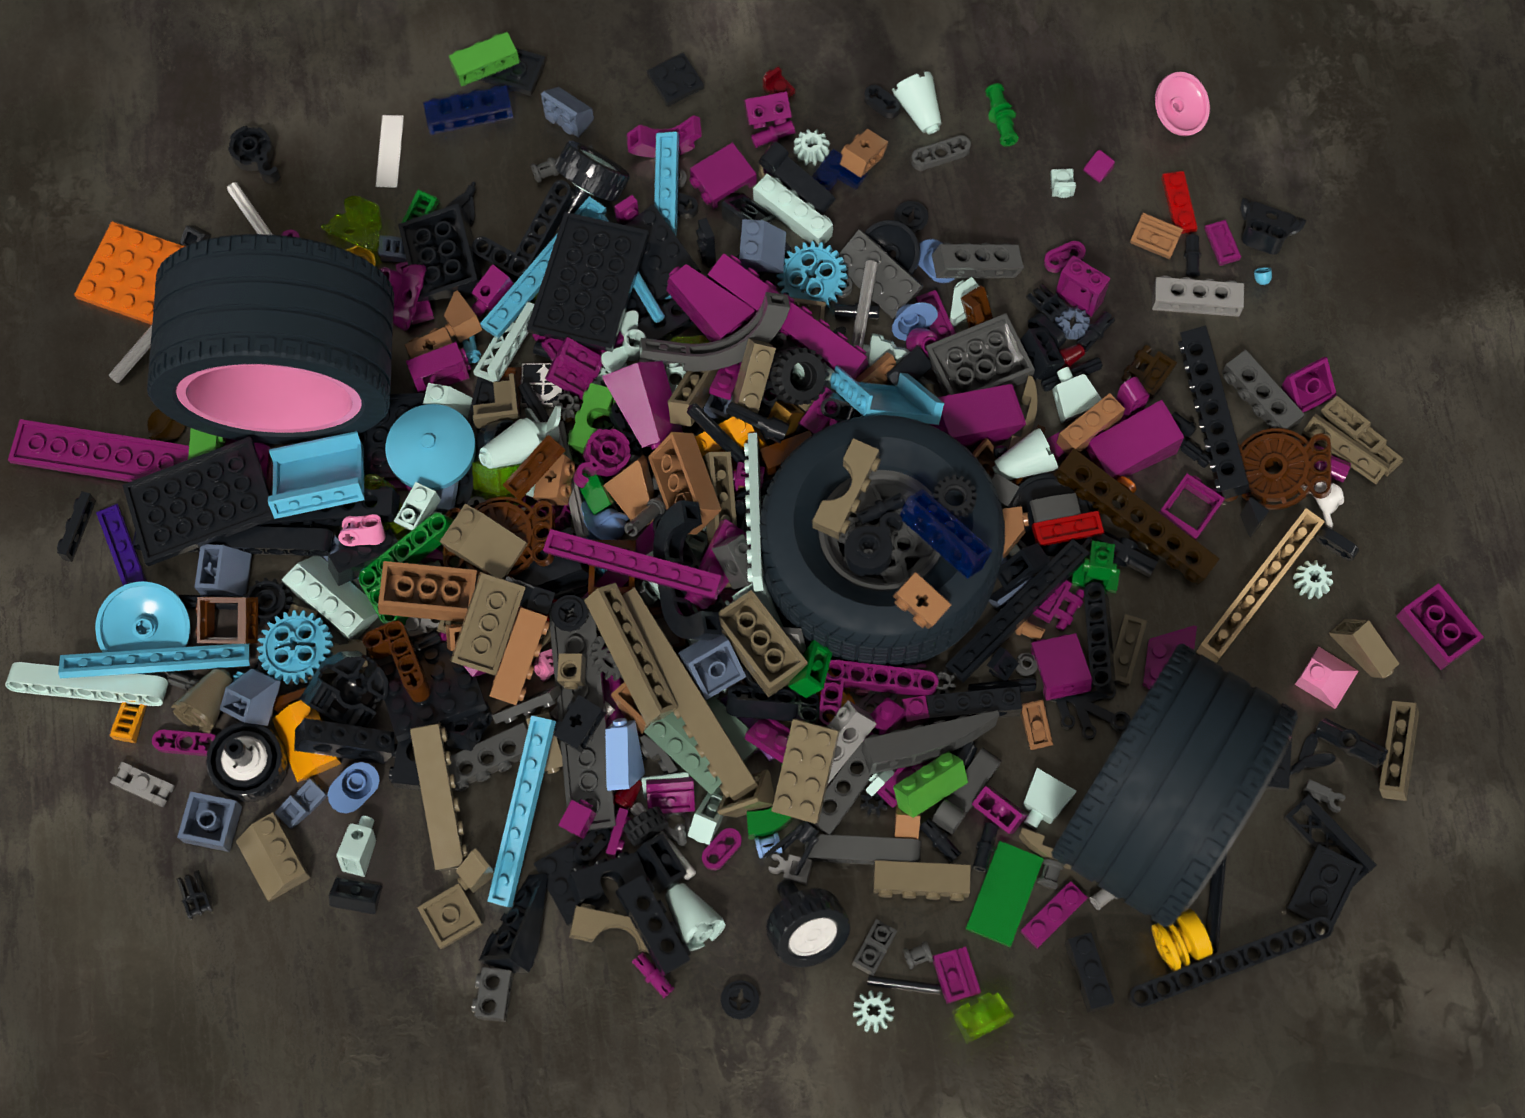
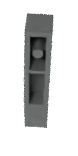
[862,711,1000,775]

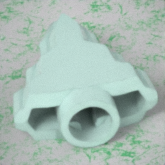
[863,333,910,369]

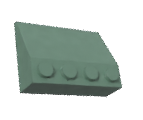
[644,682,758,795]

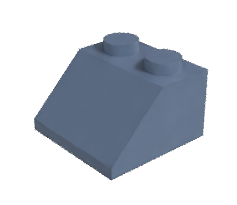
[739,219,786,273]
[679,633,746,700]

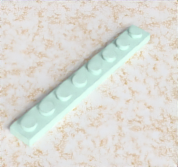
[744,432,764,591]

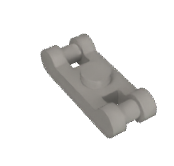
[110,762,175,807]

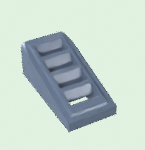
[378,235,407,262]

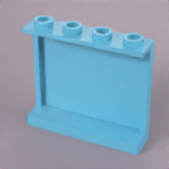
[830,366,944,425]
[268,431,365,519]

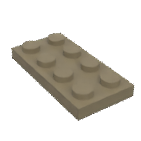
[450,572,526,676]
[771,719,840,824]

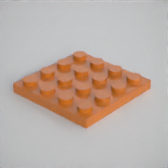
[74,222,185,325]

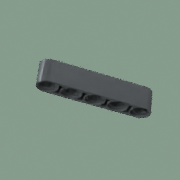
[804,834,921,865]

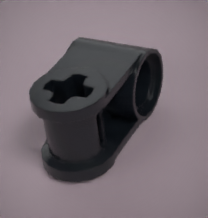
[821,393,862,422]

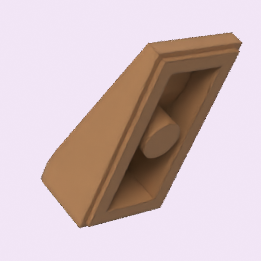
[1020,699,1053,750]

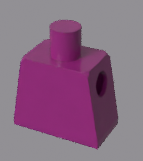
[471,264,514,318]
[863,698,906,743]

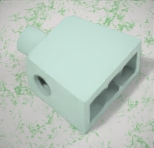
[1052,367,1102,424]
[1022,768,1076,829]
[336,816,376,877]

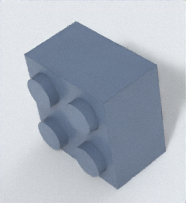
[177,791,242,852]

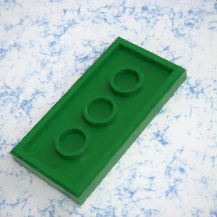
[965,841,1044,947]

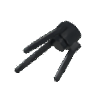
[764,821,819,875]

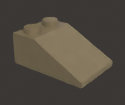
[440,504,528,579]

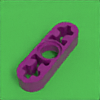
[152,730,215,756]

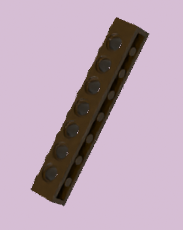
[1053,448,1220,584]

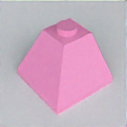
[1295,646,1358,709]

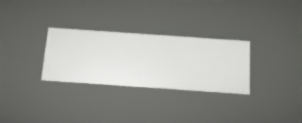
[376,115,403,187]

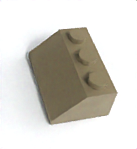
[236,812,311,902]

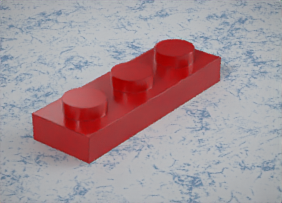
[1162,171,1197,234]
[1032,511,1104,546]

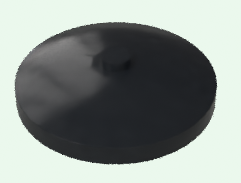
[1007,473,1096,561]

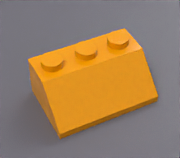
[695,417,768,469]
[272,700,341,782]

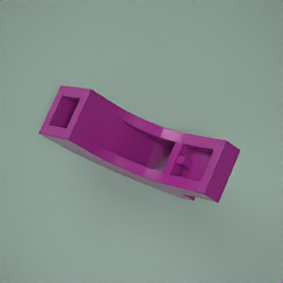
[627,115,702,158]

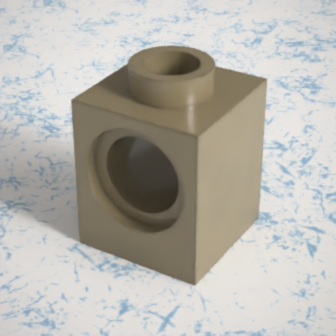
[557,653,586,690]

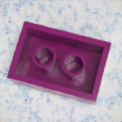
[1396,583,1484,670]

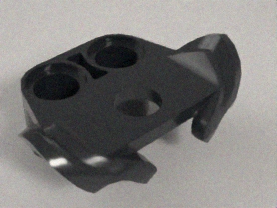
[1241,198,1306,255]

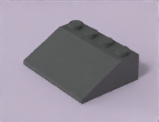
[926,314,1035,396]

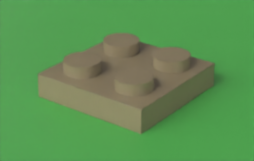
[417,883,483,950]

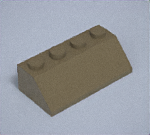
[718,590,808,697]

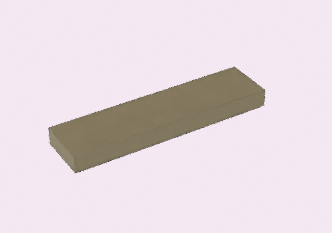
[1302,414,1391,484]

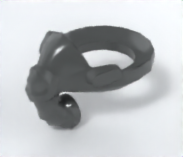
[663,812,691,846]

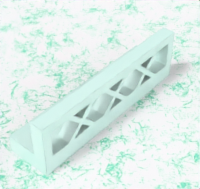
[473,302,535,382]

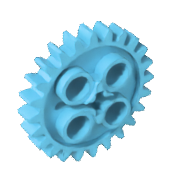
[777,241,848,308]
[257,610,334,685]

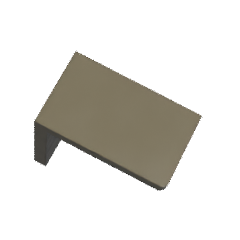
[473,373,520,429]

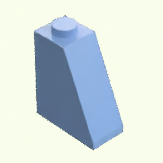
[605,718,645,791]

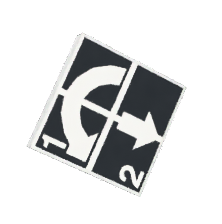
[521,364,566,407]

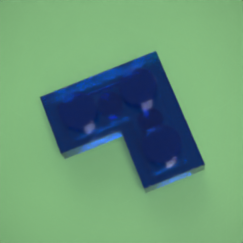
[812,149,868,191]

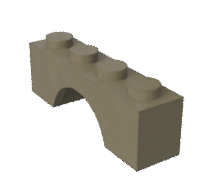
[812,438,881,540]
[569,904,668,954]

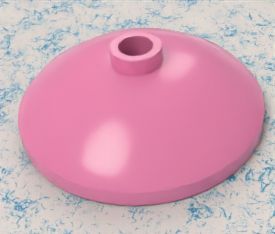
[1155,72,1210,136]

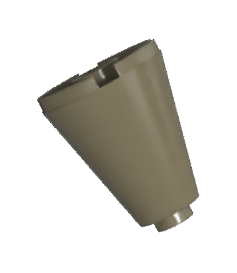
[171,668,233,733]

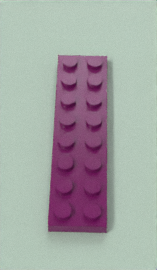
[8,419,189,482]

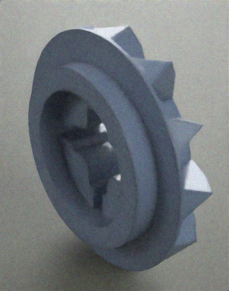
[1055,306,1090,340]

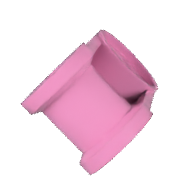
[338,514,386,546]

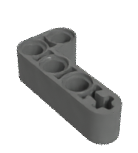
[933,747,1002,834]

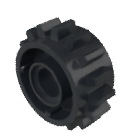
[243,578,294,628]

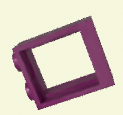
[1055,256,1111,317]
[406,342,471,393]
[1159,474,1225,540]

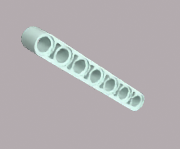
[5,662,169,706]

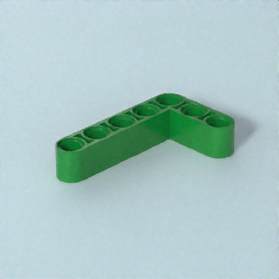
[359,513,454,625]

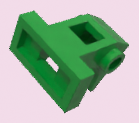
[1071,540,1120,593]

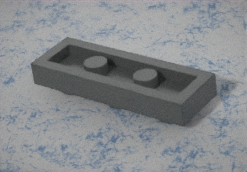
[492,685,562,724]

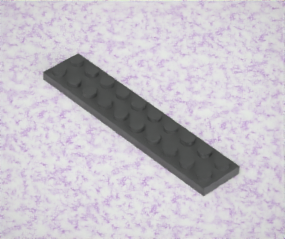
[549,598,616,833]

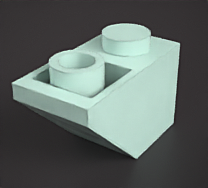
[394,482,441,531]

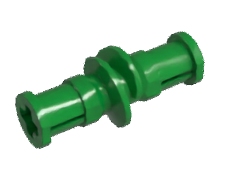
[985,83,1019,147]

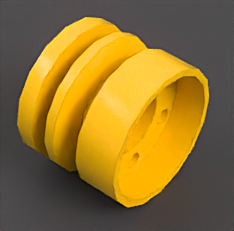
[1152,908,1213,971]

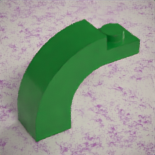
[747,763,794,840]

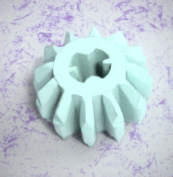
[794,129,829,166]
[1293,560,1333,599]
[853,990,894,1033]

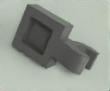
[1301,779,1346,813]

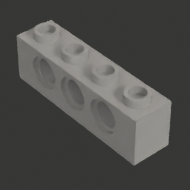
[1152,276,1244,317]
[826,700,876,784]

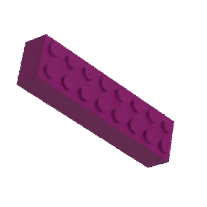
[708,253,869,380]

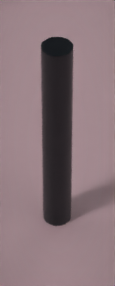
[868,975,941,994]

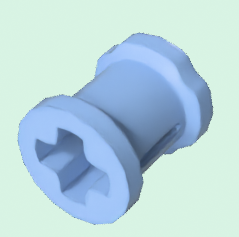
[754,832,782,859]

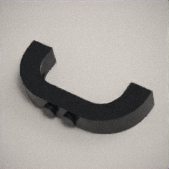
[653,500,722,640]

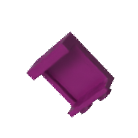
[689,142,757,209]
[1031,633,1092,701]

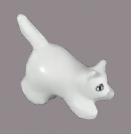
[1303,482,1344,529]

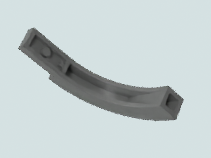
[639,292,790,372]

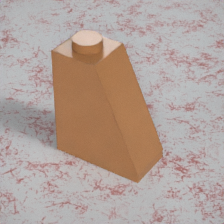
[604,455,656,527]

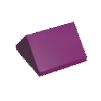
[1281,357,1337,413]

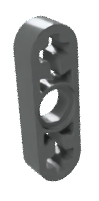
[911,136,971,171]

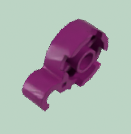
[573,429,631,488]

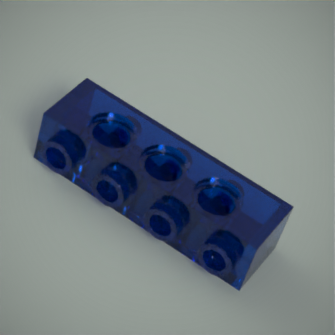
[423,86,513,135]
[900,489,993,579]

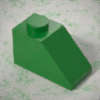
[788,640,832,698]

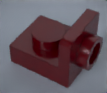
[763,66,795,99]

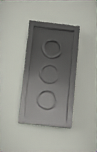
[838,229,924,319]

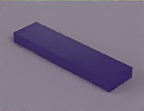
[96,504,147,586]

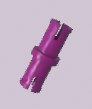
[751,120,795,148]
[632,952,675,999]

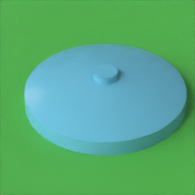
[385,404,476,491]
[95,582,191,674]

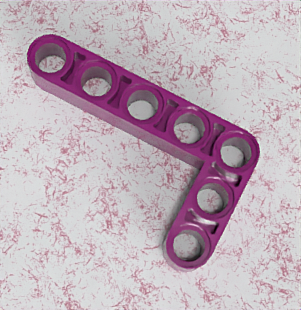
[1046,377,1149,463]
[818,660,938,727]

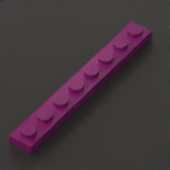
[543,529,723,600]

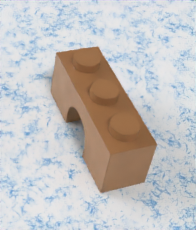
[1057,393,1125,455]

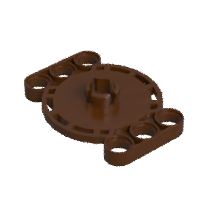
[1218,428,1332,510]
[443,496,555,577]

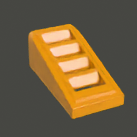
[110,701,147,744]

